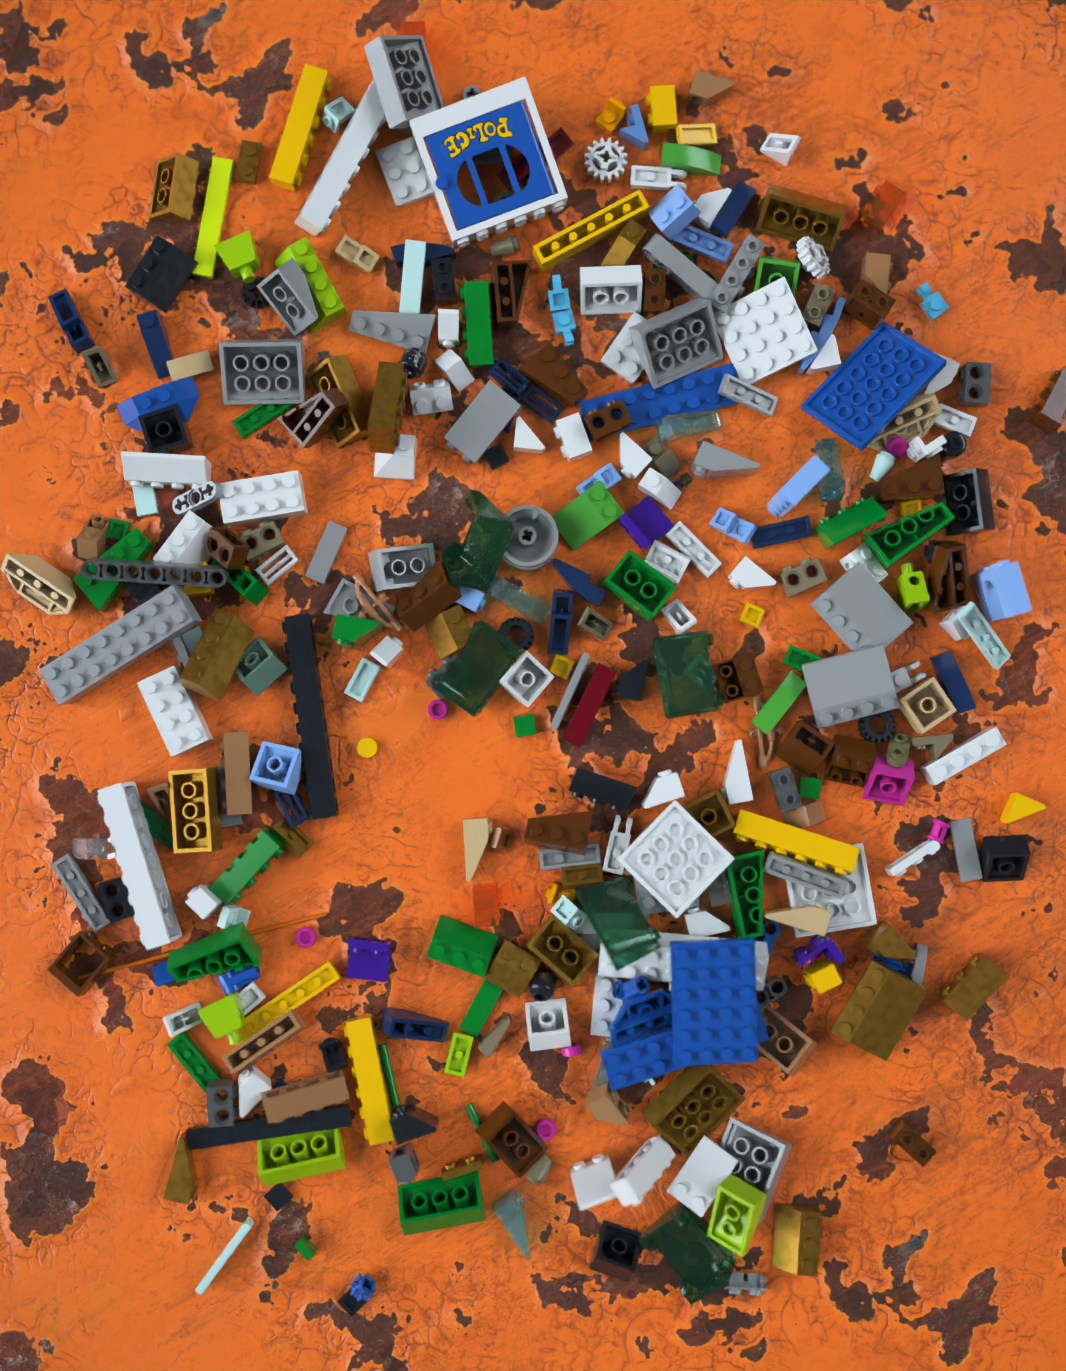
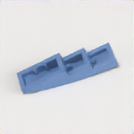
[797,297,846,375]

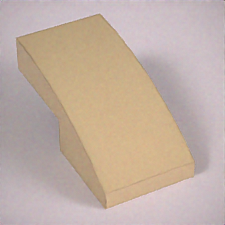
[334,235,380,273]
[166,350,214,381]

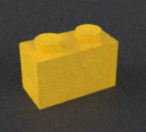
[646,84,678,134]
[803,958,842,994]

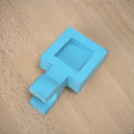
[548,274,570,313]
[915,282,949,321]
[552,309,576,348]

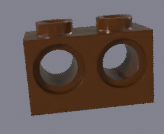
[643,269,666,314]
[584,400,632,443]
[204,527,250,570]
[886,1118,937,1167]

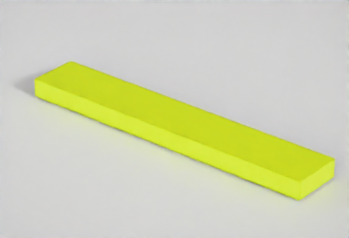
[192,157,234,279]

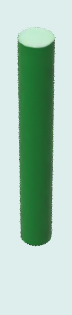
[378,1043,400,1106]
[465,1103,499,1163]

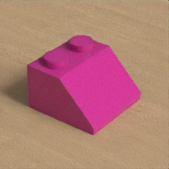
[863,754,915,806]

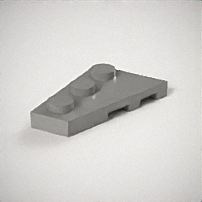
[323,578,396,622]

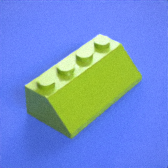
[274,237,347,333]
[257,1128,346,1187]

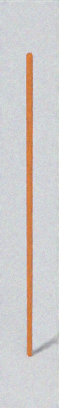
[78,912,327,980]

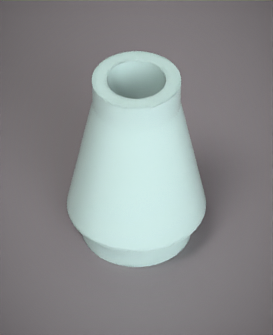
[869,451,896,482]

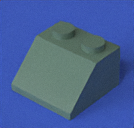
[235,636,288,696]

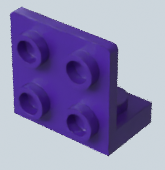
[617,496,674,552]
[791,934,846,966]
[346,936,392,982]

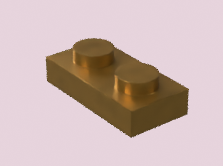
[235,140,263,185]
[270,816,314,859]
[561,863,604,889]
[441,1154,484,1182]

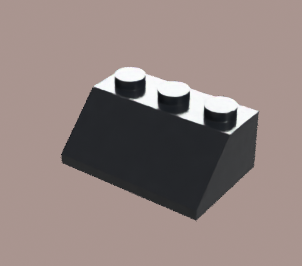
[125,236,198,314]
[942,468,995,536]
[568,767,636,812]

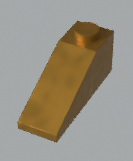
[600,218,647,266]
[163,1132,198,1205]

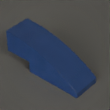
[710,180,757,239]
[391,243,456,268]
[48,288,96,355]
[552,558,606,607]
[547,589,574,655]
[930,651,976,715]

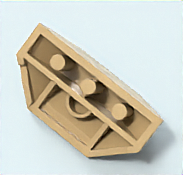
[867,393,941,453]
[1,552,76,615]

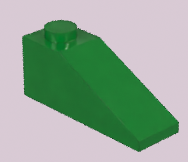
[210,559,270,606]

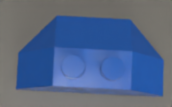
[117,376,200,432]
[610,988,672,1046]

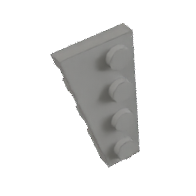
[348,310,437,354]

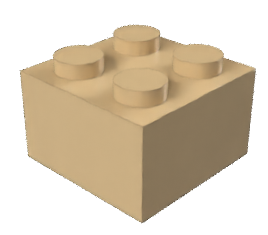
[897,677,957,734]

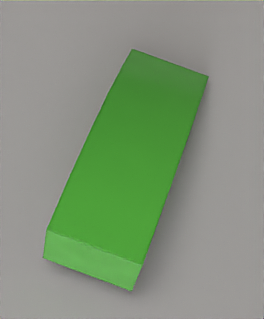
[661,142,721,176]
[751,671,806,735]

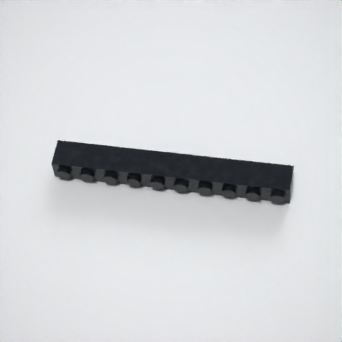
[282,613,339,819]

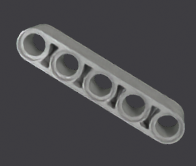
[642,234,719,313]

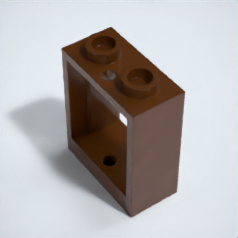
[842,279,896,331]
[48,930,117,997]

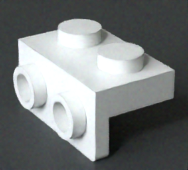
[410,379,453,415]
[906,435,947,463]
[644,540,691,584]
[839,542,889,583]

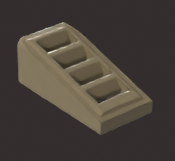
[478,1015,510,1059]

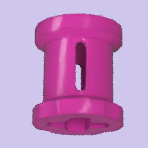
[926,819,951,845]

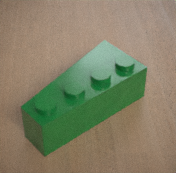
[460,281,494,366]
[861,502,955,570]
[73,527,155,612]
[209,827,285,906]
[722,849,765,938]
[167,922,262,983]

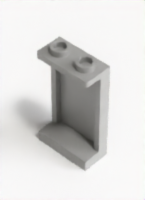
[444,380,523,464]

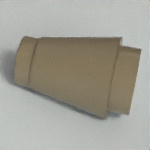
[489,234,520,257]
[526,1154,554,1187]

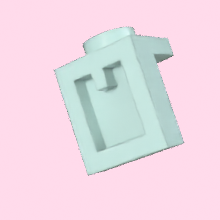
[321,96,355,133]
[550,895,587,931]
[217,904,251,929]

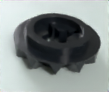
[241,276,270,309]

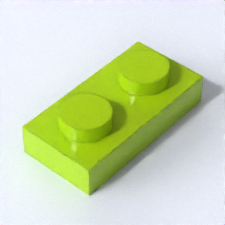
[444,1031,474,1077]

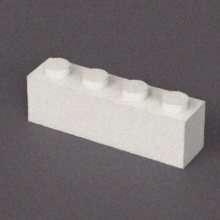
[919,727,1007,785]
[610,1134,675,1207]

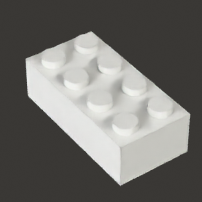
[220,470,308,527]
[137,665,214,757]

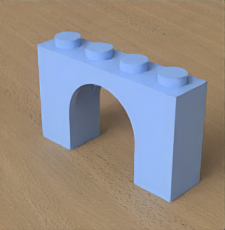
[766,455,830,518]
[972,560,1032,623]

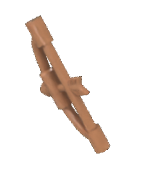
[352,572,404,632]
[748,696,785,768]

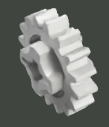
[584,137,627,183]
[796,236,830,279]

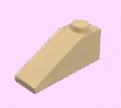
[463,817,493,882]
[763,903,832,937]

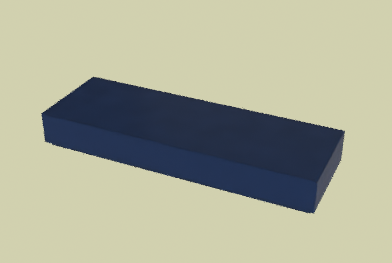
[751,516,813,550]

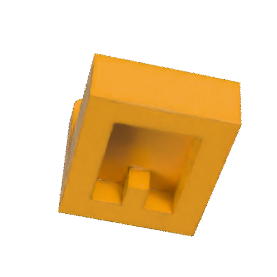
[595,97,627,135]
[545,882,577,904]

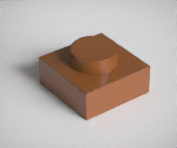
[490,827,514,851]

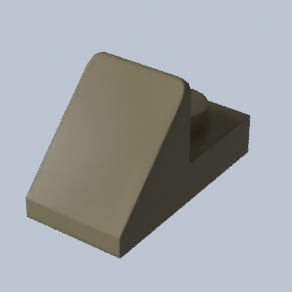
[641,436,682,479]
[910,734,954,760]

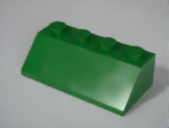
[397,1170,486,1236]

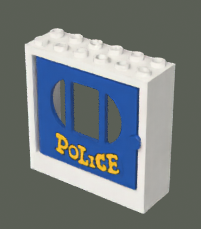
[409,77,568,249]

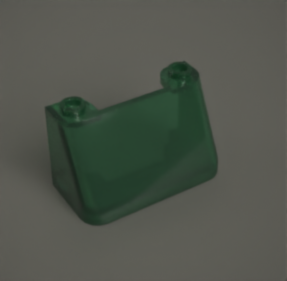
[441,489,514,590]
[434,620,525,717]
[653,630,724,719]
[575,876,661,971]
[638,1201,736,1305]

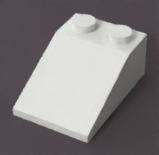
[667,1135,739,1217]
[570,1154,617,1211]

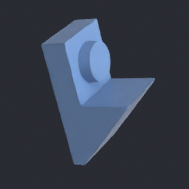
[619,104,649,151]

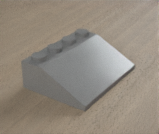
[364,35,444,129]
[629,297,724,389]
[219,339,305,405]
[810,561,914,651]
[801,644,899,729]
[713,1117,793,1223]

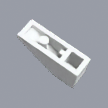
[720,739,753,805]

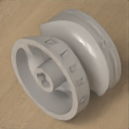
[496,505,558,571]

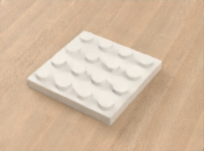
[713,276,818,385]
[617,800,735,918]
[785,843,877,938]

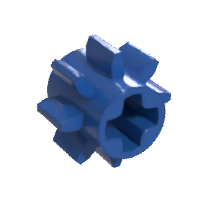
[350,1273,376,1302]

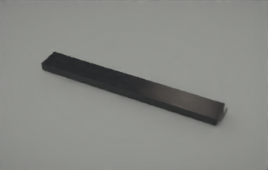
[187,1104,352,1150]

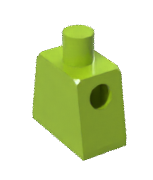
[214,231,261,283]
[896,563,930,613]
[197,991,246,1045]

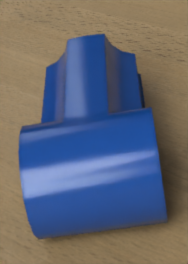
[755,917,781,956]
[217,965,262,995]
[612,975,650,1001]

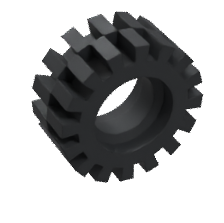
[498,617,534,654]
[857,710,897,743]

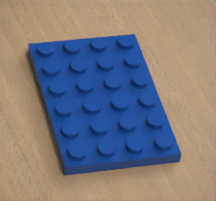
[800,321,947,451]
[670,937,758,1066]

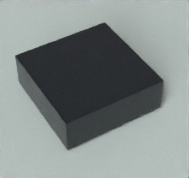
[483,443,510,471]
[264,1183,294,1212]
[337,1287,367,1317]

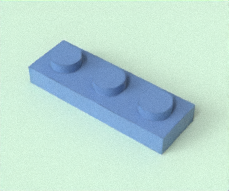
[670,225,734,264]

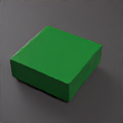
[106,518,132,541]
[513,714,537,737]
[798,777,821,799]
[295,1234,317,1261]

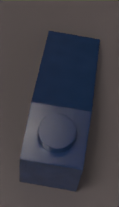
[136,310,174,379]
[380,1007,450,1042]

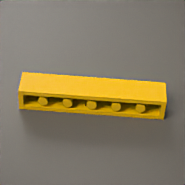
[269,64,332,192]
[533,189,649,272]
[731,809,860,876]
[344,1014,395,1145]

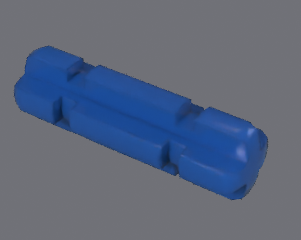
[871,953,911,976]

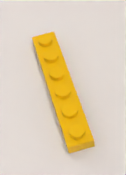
[235,960,341,1046]

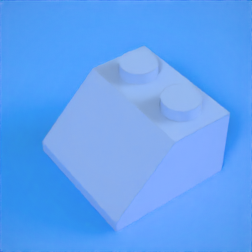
[648,184,701,240]
[249,741,301,795]

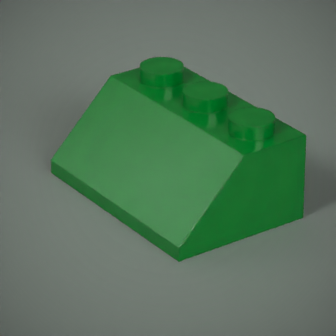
[815,497,888,550]
[602,549,677,622]
[332,613,384,649]
[426,915,499,978]

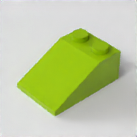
[707,1174,767,1257]

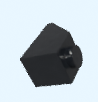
[613,660,648,702]

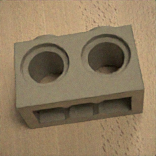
[802,282,835,332]
[239,520,287,563]
[777,557,828,598]

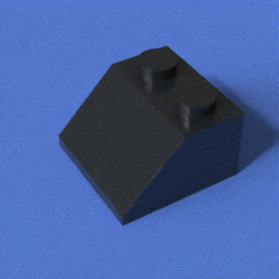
[138,404,194,454]
[980,835,1031,882]
[389,1104,439,1145]
[589,1220,643,1283]

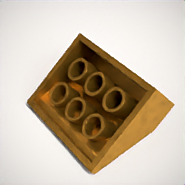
[831,957,928,1061]
[642,1064,746,1157]

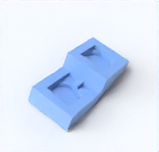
[576,463,622,494]
[709,507,757,545]

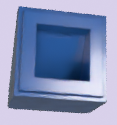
[152,960,175,987]

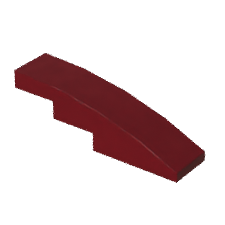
[496,127,574,191]
[562,663,617,747]

